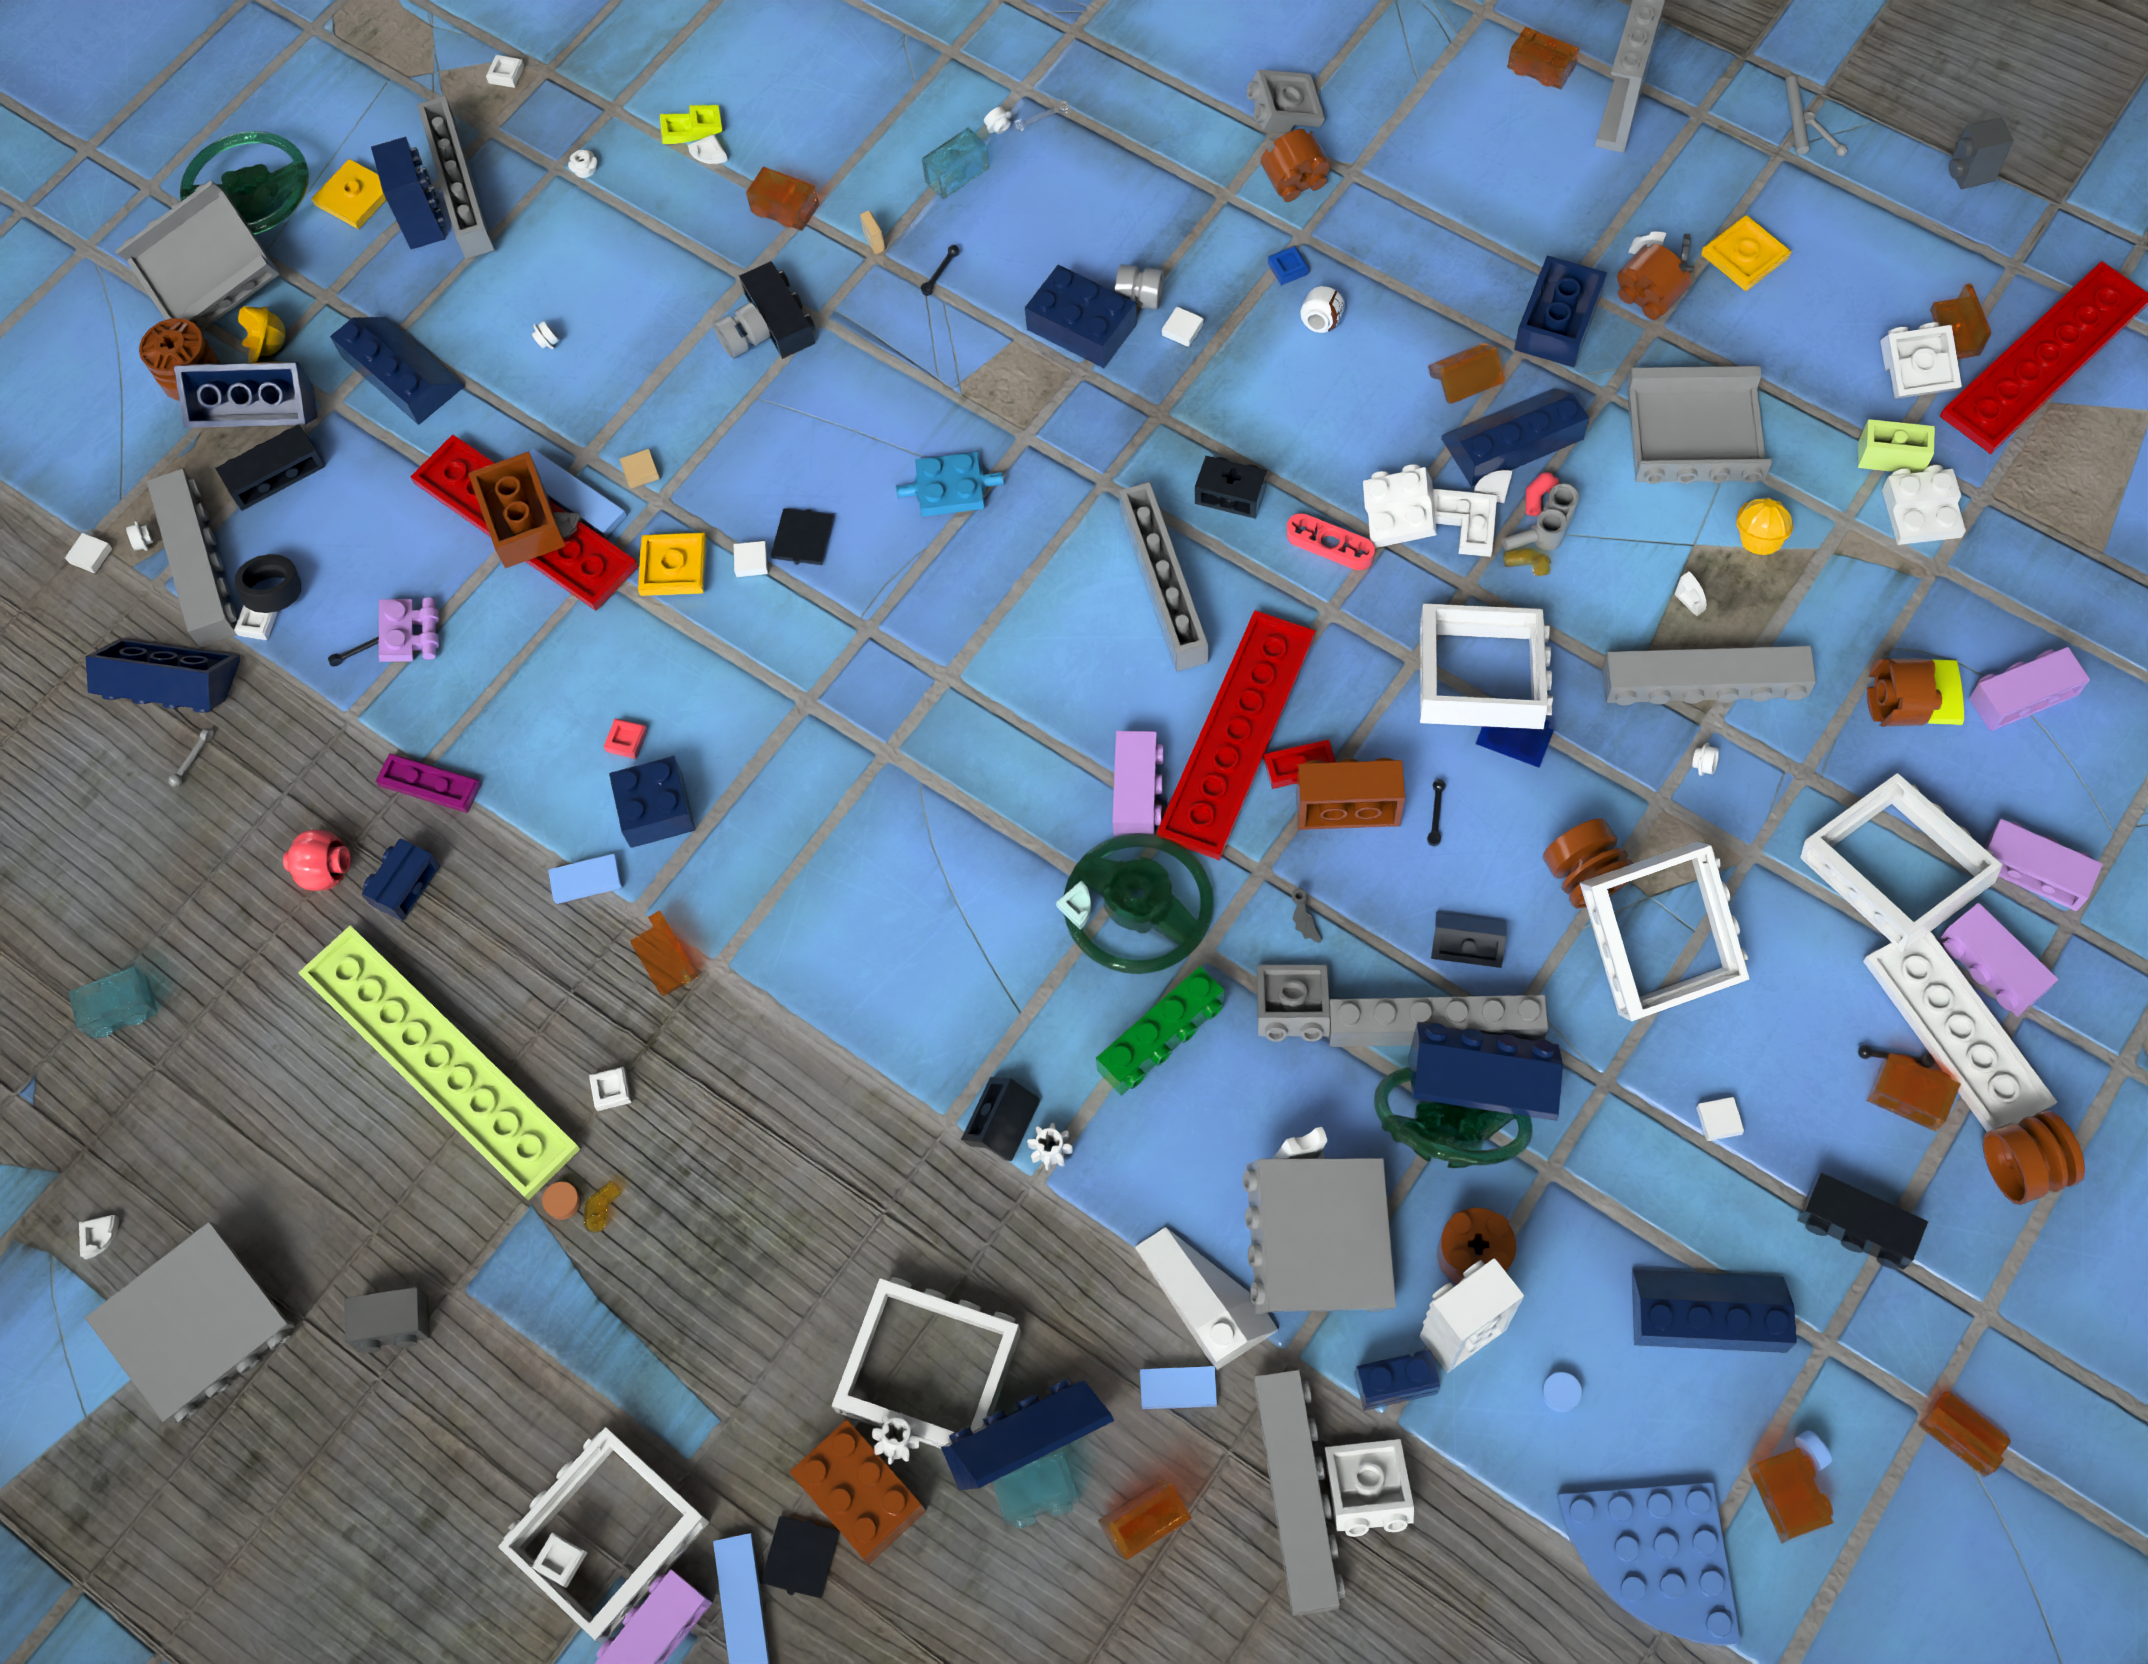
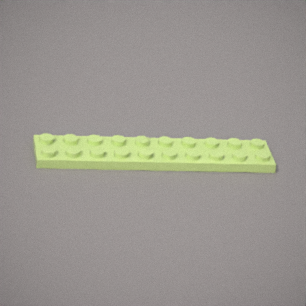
[298,925,581,1201]

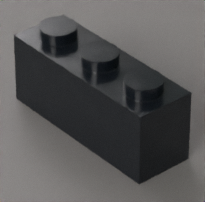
[739,261,816,359]
[215,424,325,511]
[1797,1172,1929,1270]

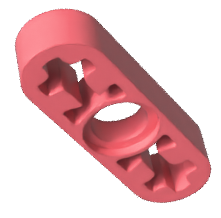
[1286,513,1375,570]

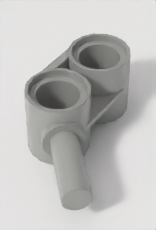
[1502,483,1579,551]

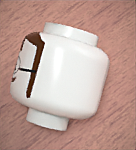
[1300,286,1345,333]

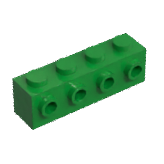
[1096,966,1224,1096]

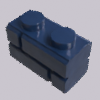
[362,838,440,921]
[1354,1349,1441,1411]

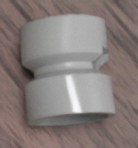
[1115,264,1164,310]
[713,302,771,359]

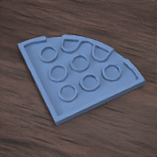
[1557,1482,1741,1646]

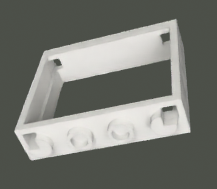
[1420,604,1553,729]
[1800,773,2003,952]
[1580,841,1749,1021]
[832,1277,1021,1449]
[498,1427,710,1644]

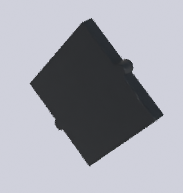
[771,508,835,565]
[760,1516,840,1599]

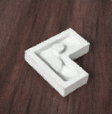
[1433,489,1497,557]

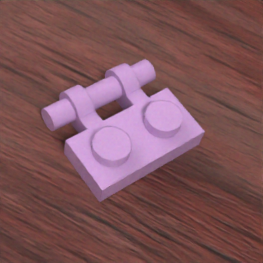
[379,598,439,662]

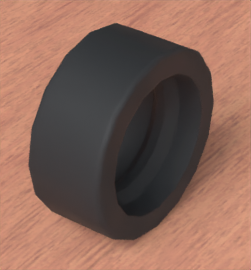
[235,554,301,613]

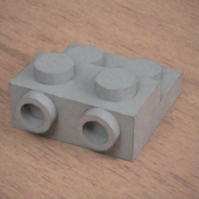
[1247,69,1325,133]
[1257,965,1330,1042]

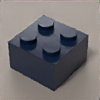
[609,756,695,848]

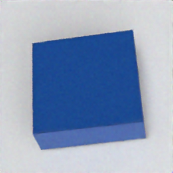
[1268,246,1309,285]

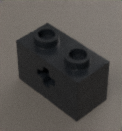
[1195,455,1267,519]

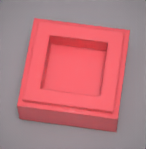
[603,718,648,759]

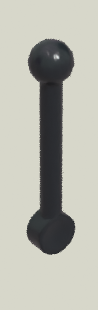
[921,245,959,296]
[328,636,379,667]
[1427,779,1446,847]
[1858,1045,1935,1069]

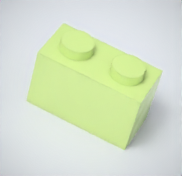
[1858,419,1935,473]

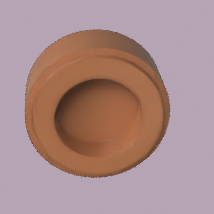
[542,1182,581,1220]

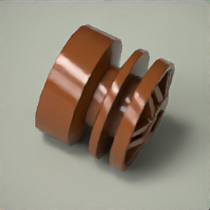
[139,318,221,401]
[1542,818,1634,909]
[1983,1110,2085,1205]

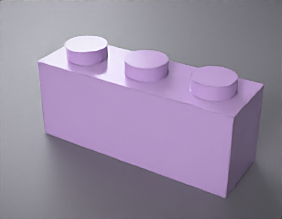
[1969,647,2090,731]
[1112,731,1163,837]
[1984,819,2103,911]
[1939,902,2059,1017]
[595,1569,712,1664]

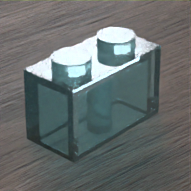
[922,127,990,200]
[68,966,158,1039]
[993,1451,1079,1529]

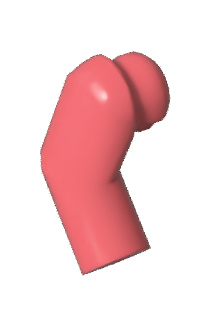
[1525,472,1559,516]

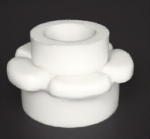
[984,106,1011,134]
[568,150,597,178]
[532,320,560,349]
[126,521,153,551]
[1693,743,1719,776]

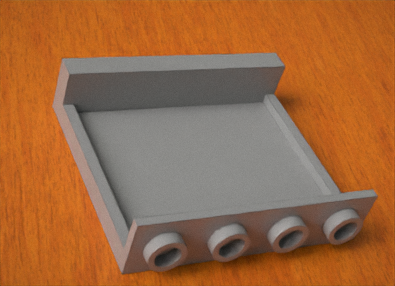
[1595,0,1666,153]
[115,180,280,332]
[1627,366,1772,484]
[1243,1158,1396,1315]
[84,1222,296,1423]

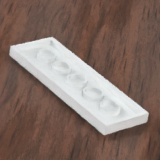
[1863,931,2057,1132]

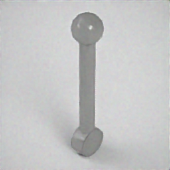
[1804,112,1848,157]
[168,728,214,787]

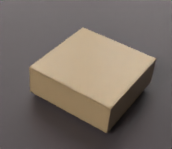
[860,210,885,255]
[619,449,660,489]

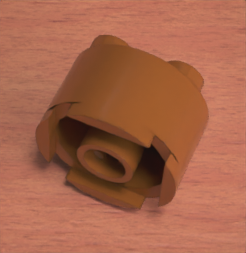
[1261,129,1331,202]
[1617,243,1691,320]
[1867,658,1942,727]
[1437,1208,1516,1285]

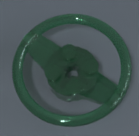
[180,131,309,235]
[1064,833,1214,974]
[1374,1067,1533,1168]

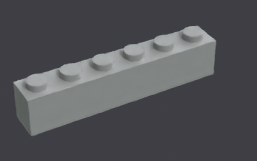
[417,96,494,259]
[147,469,238,648]
[1119,482,1208,672]
[1602,646,1816,705]
[1329,995,1548,1047]
[1254,1370,1345,1616]

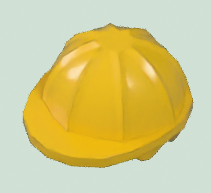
[238,306,286,363]
[1736,497,1794,555]

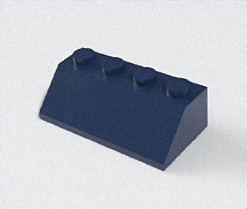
[330,317,465,425]
[174,362,318,428]
[1441,388,1589,487]
[85,638,240,713]
[1408,1023,1563,1121]
[1632,1270,1797,1353]
[941,1377,1114,1490]

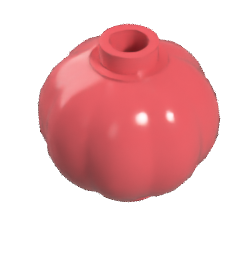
[283,829,351,891]

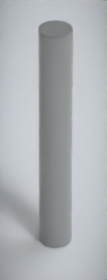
[1785,76,1809,154]

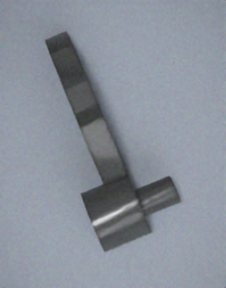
[1679,234,1694,274]
[1291,888,1322,943]

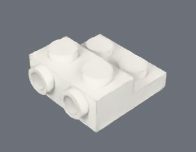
[1880,322,1962,399]
[1363,465,1437,548]
[1882,465,1966,545]
[1325,1439,1414,1537]

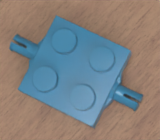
[896,452,1004,517]

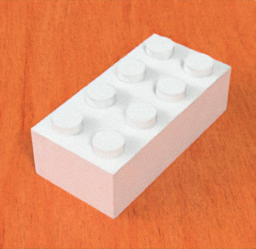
[1420,1258,1524,1373]

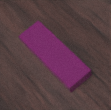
[375,753,481,813]

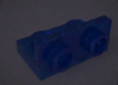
[1475,720,1555,768]

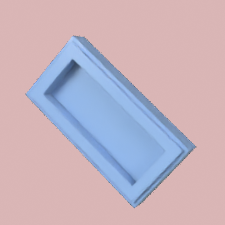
[548,854,622,904]
[1140,1366,1217,1410]

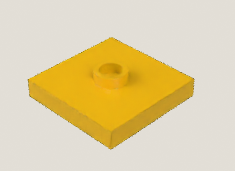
[311,159,386,230]
[1701,215,1792,291]
[638,532,707,596]

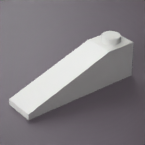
[1135,1227,1278,1371]

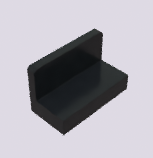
[1431,911,1507,968]
[961,1077,1040,1161]

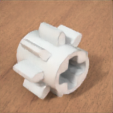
[1027,1123,1073,1170]
[872,1413,919,1464]

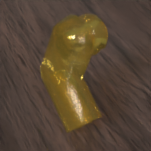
[1503,548,1551,576]
[583,1180,622,1233]

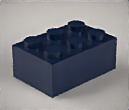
[371,136,446,250]
[1514,255,1607,368]
[1025,264,1137,368]

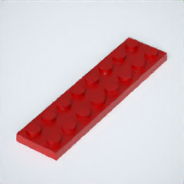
[1939,261,2148,454]
[410,435,638,611]
[1156,610,1316,861]

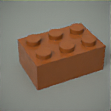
[468,451,566,569]
[1296,758,1405,830]
[789,1419,926,1565]

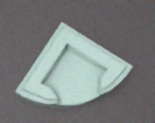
[1056,880,1091,930]

